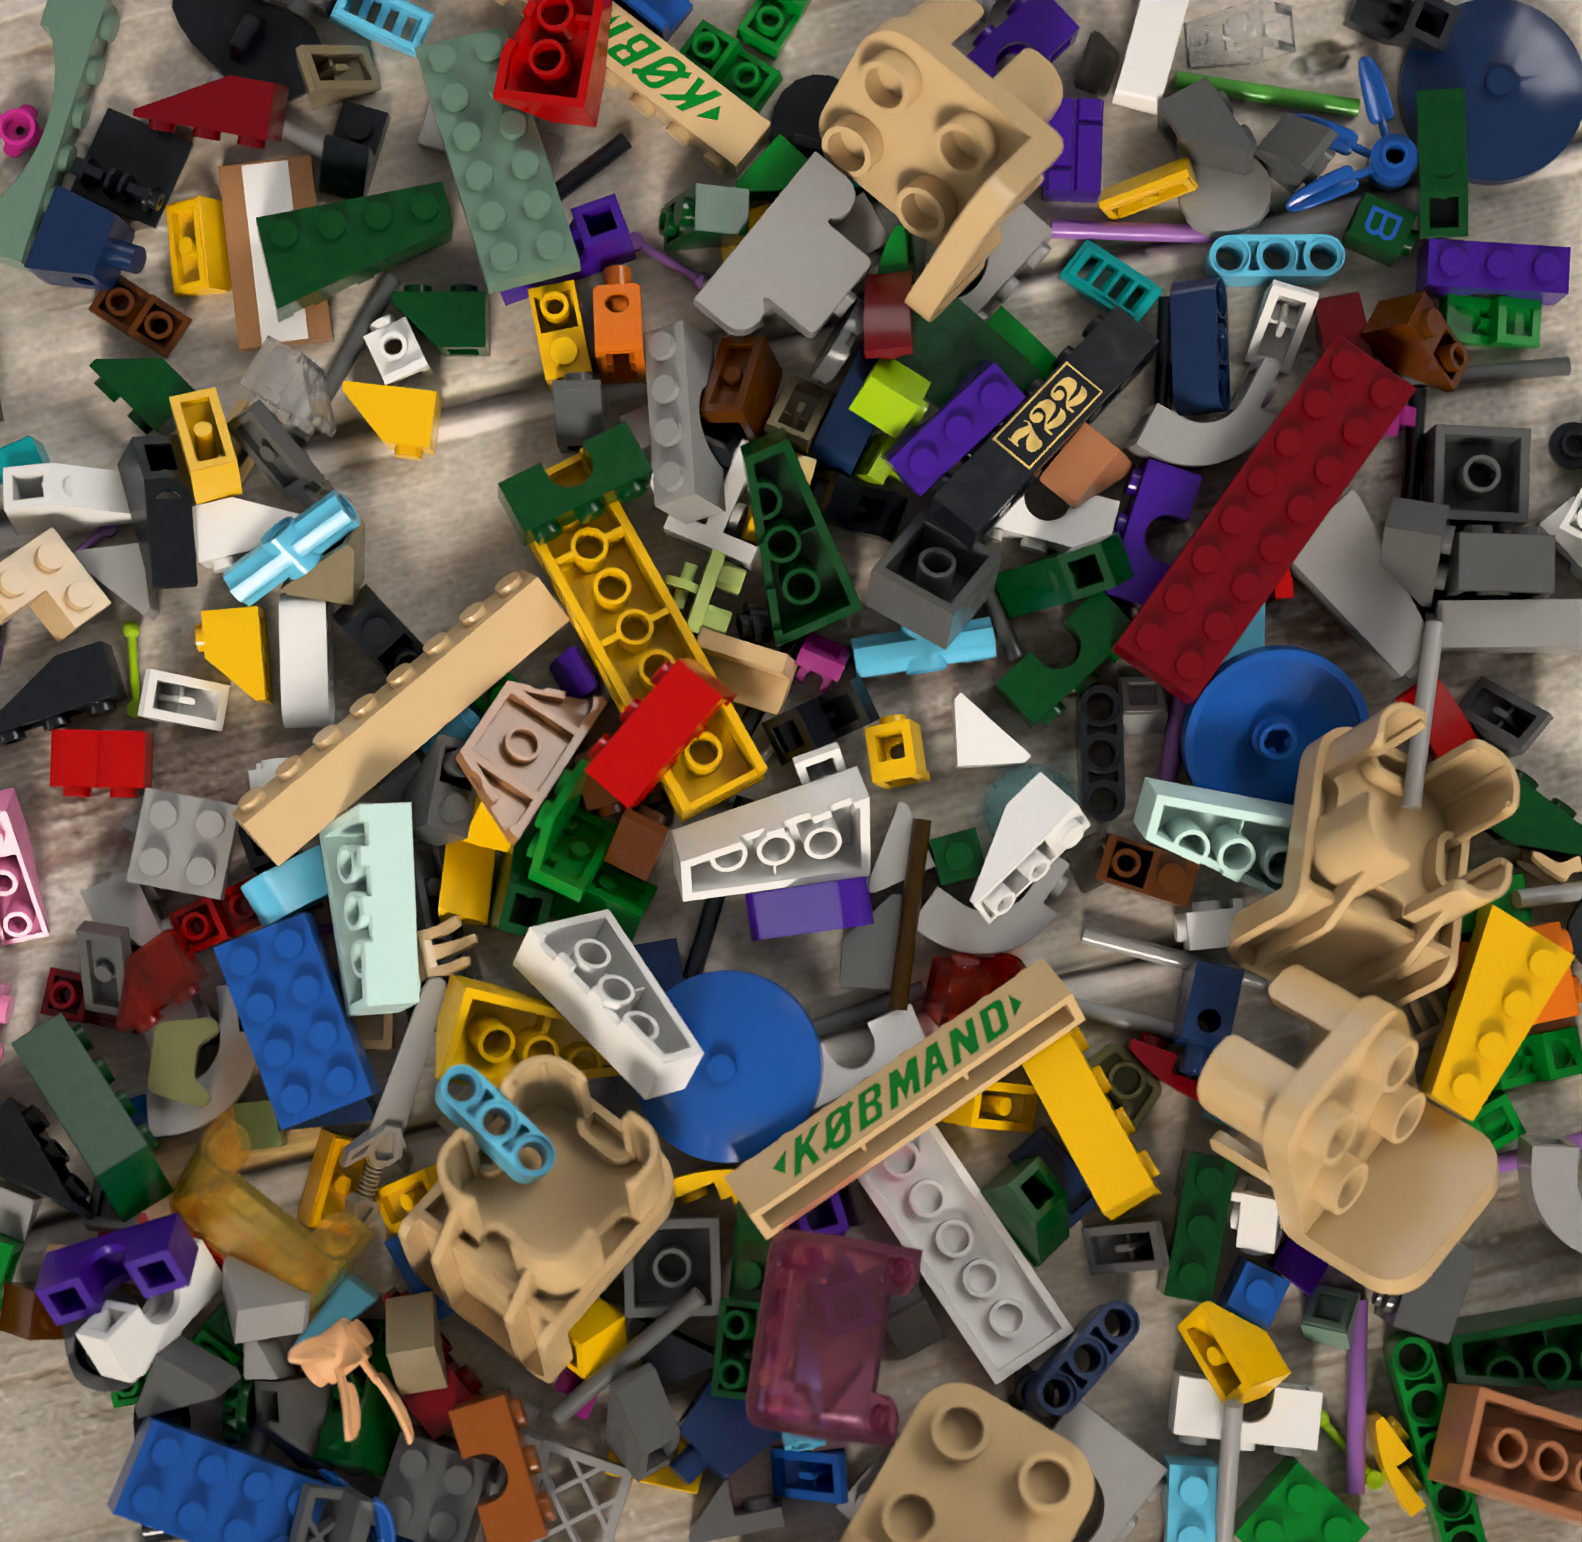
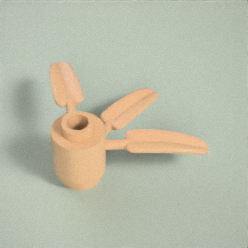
[288,1317,414,1445]

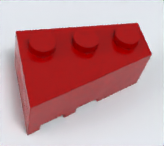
[584,658,737,809]

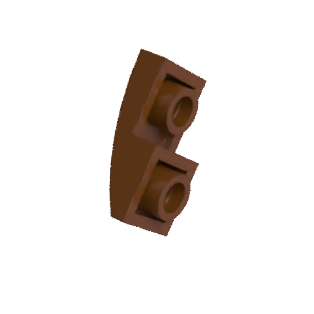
[88,275,193,360]

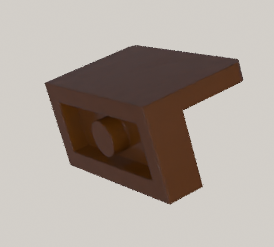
[699,336,783,442]

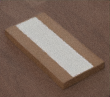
[218,155,334,352]

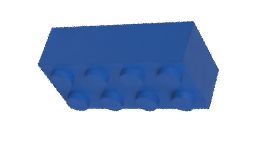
[213,913,380,1130]
[107,1415,330,1542]

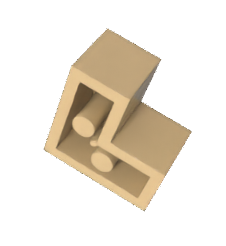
[0,527,111,643]

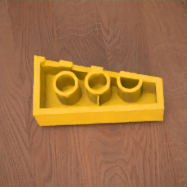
[1420,904,1575,1121]
[1022,1026,1163,1222]

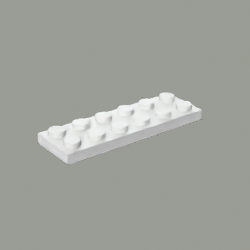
[857,1124,1075,1385]

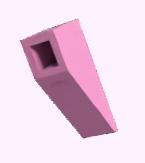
[0,787,50,946]

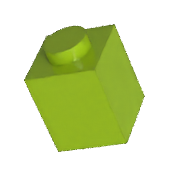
[849,357,931,439]

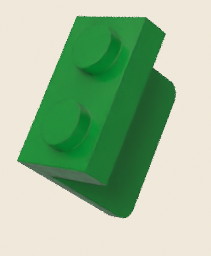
[526,758,618,902]

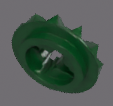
[221,1366,257,1445]

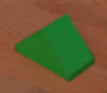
[735,134,808,202]

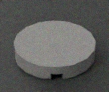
[1178,158,1272,238]

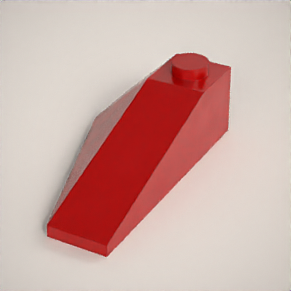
[493,0,612,127]

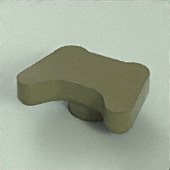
[148,1017,220,1108]
[1087,1043,1162,1135]

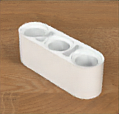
[1111,0,1189,115]
[279,593,335,729]

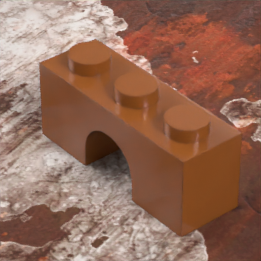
[448,1387,556,1542]

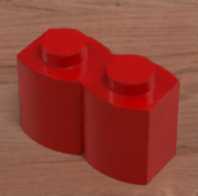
[50,729,154,799]

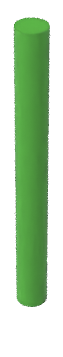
[1173,71,1360,118]

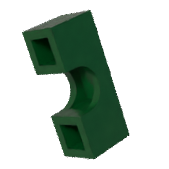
[498,421,653,546]
[993,591,1131,728]
[1157,1149,1237,1303]

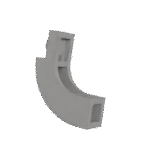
[1123,358,1281,470]
[917,856,1071,954]
[146,985,257,1138]
[1517,1135,1582,1253]

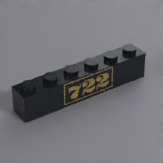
[928,305,1160,551]

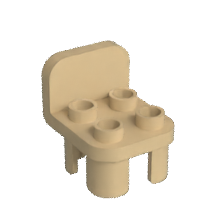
[819,0,1063,323]
[1228,702,1520,1008]
[1197,964,1500,1295]
[398,1055,675,1383]
[840,1383,1095,1542]

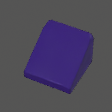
[549,645,600,699]
[1267,1236,1329,1296]

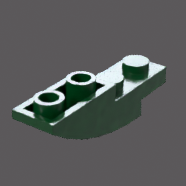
[711,1201,792,1402]

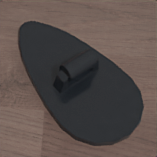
[172,0,323,102]
[768,74,840,203]

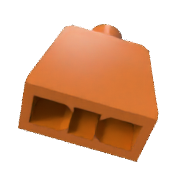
[593,265,647,384]

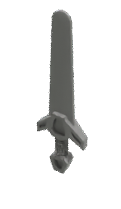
[339,976,447,1228]

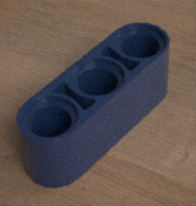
[1170,277,1230,416]
[808,341,909,478]
[1024,1300,1140,1418]

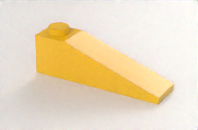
[435,974,621,1088]

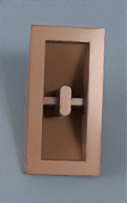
[1040,422,1136,509]

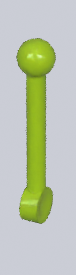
[122,620,142,718]
[1319,1409,1384,1490]

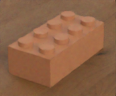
[1427,1383,1582,1527]

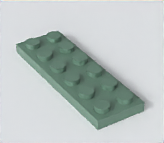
[415,25,581,294]

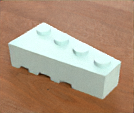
[1133,777,1294,896]
[319,802,421,1017]

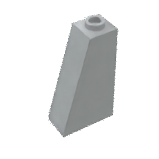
[1290,489,1425,681]
[1421,599,1582,656]

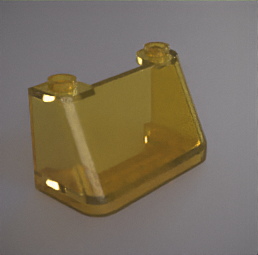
[169,1112,375,1314]

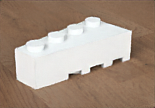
[671,766,871,902]
[513,909,704,1100]

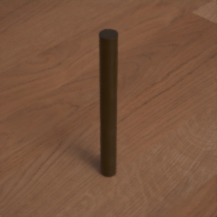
[888,818,931,1011]

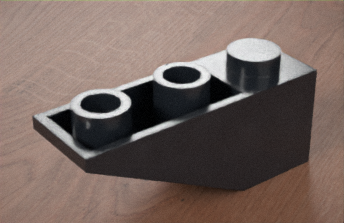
[117,434,198,590]
[332,584,424,676]
[0,641,128,746]
[0,1097,95,1220]

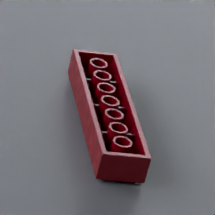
[1110,333,1417,705]

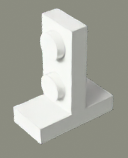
[663,439,758,570]

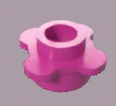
[0,104,44,158]

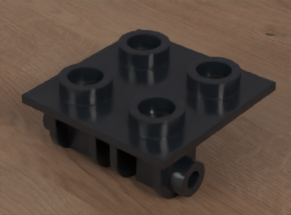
[70,107,194,229]

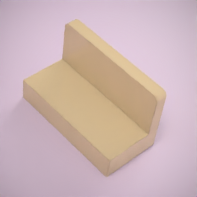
[697,628,798,716]

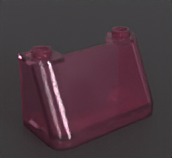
[746,1229,923,1447]

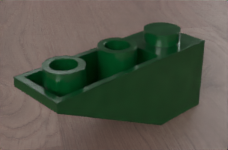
[1416,88,1468,239]
[995,531,1134,618]
[1483,769,1582,859]
[484,797,556,938]
[314,1319,399,1477]

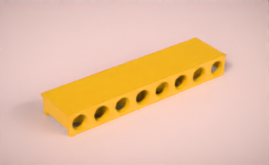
[528,448,767,823]

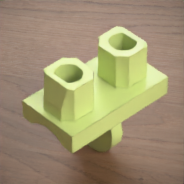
[664,549,747,637]

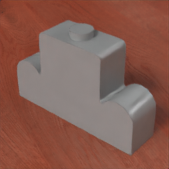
[694,151,871,338]

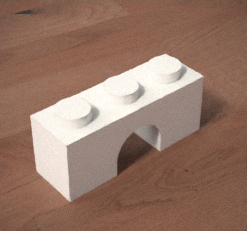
[983,495,1120,554]
[812,1003,926,1115]
[75,1238,222,1383]
[1167,1369,1323,1456]

